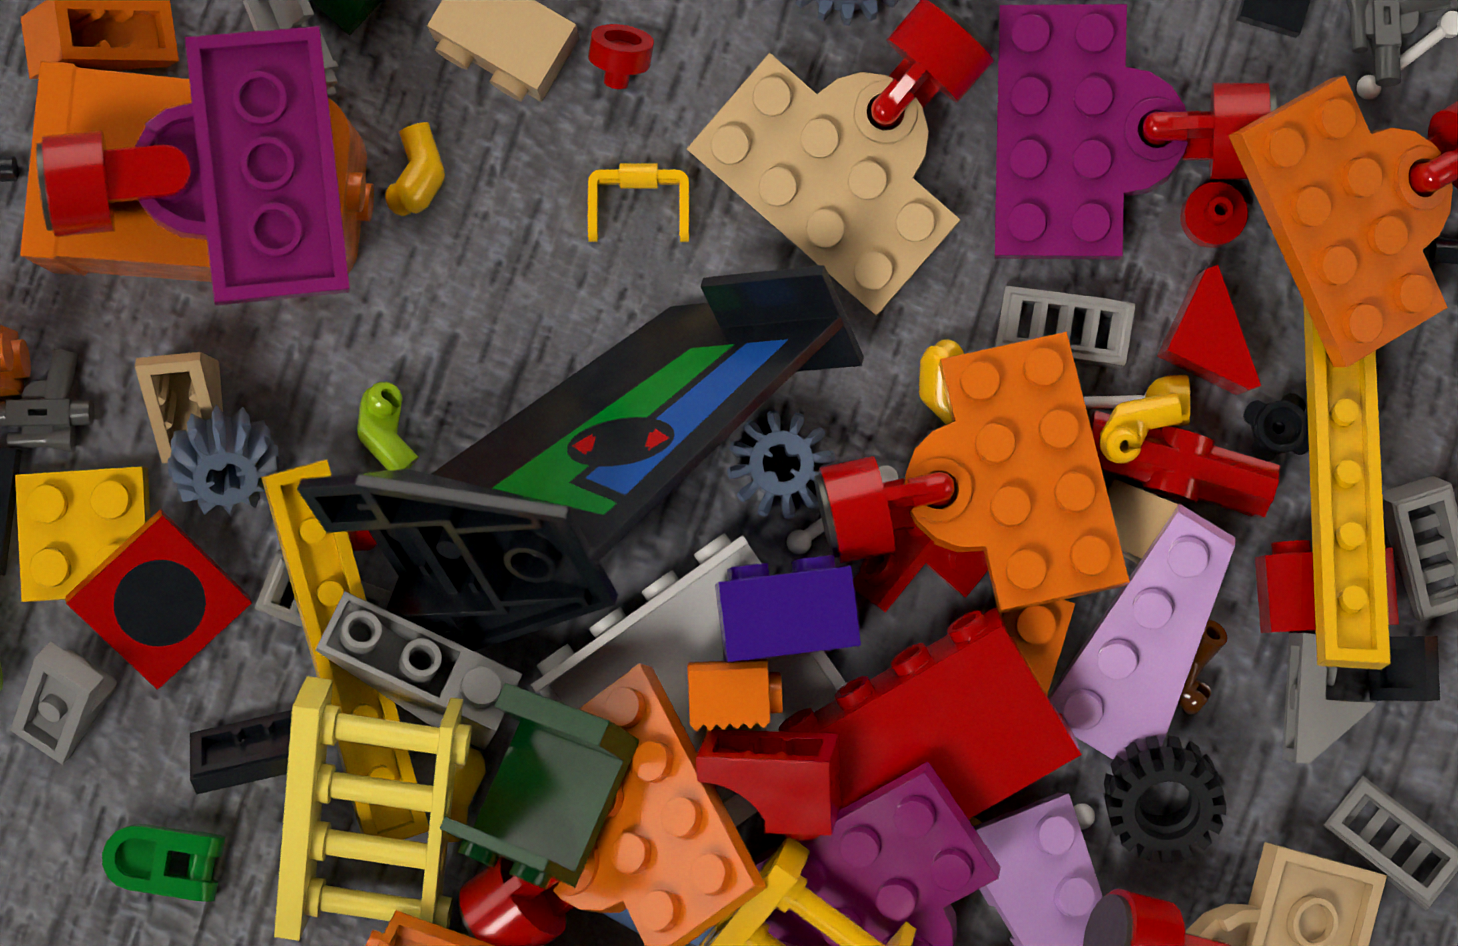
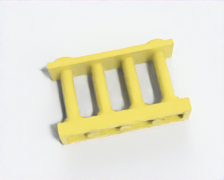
[274,676,472,941]

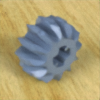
[168,404,280,516]
[727,410,835,519]

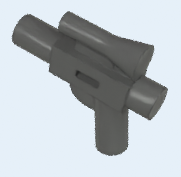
[1346,0,1451,87]
[0,349,95,453]

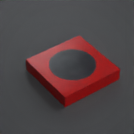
[65,509,252,690]

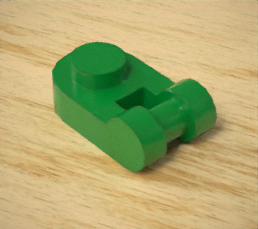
[102,824,226,902]

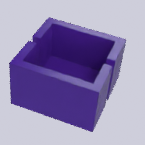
[715,555,861,662]

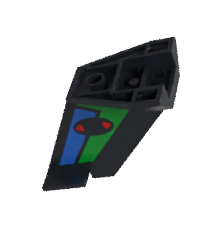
[297,265,864,651]

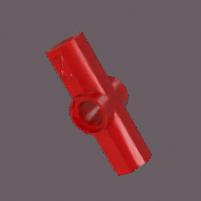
[1090,411,1280,518]

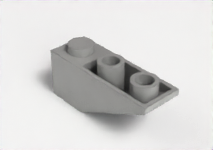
[316,591,522,750]

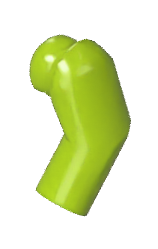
[357,381,419,470]

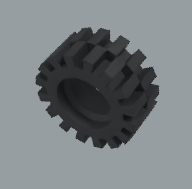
[1103,735,1227,863]

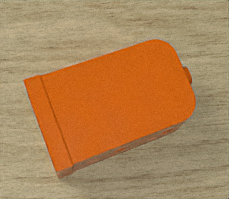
[20,61,374,282]

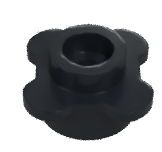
[1243,393,1309,462]

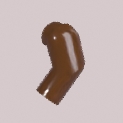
[1178,620,1228,714]

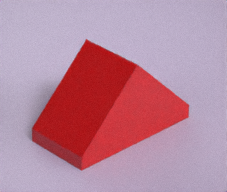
[1156,265,1261,395]

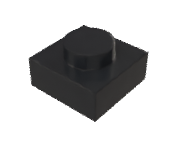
[1368,636,1440,701]

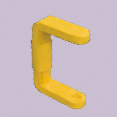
[588,163,689,242]

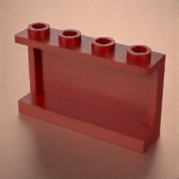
[778,608,1082,819]

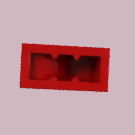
[696,729,841,840]

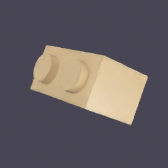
[427,0,580,102]

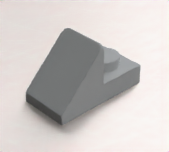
[1282,633,1376,764]
[10,641,117,765]

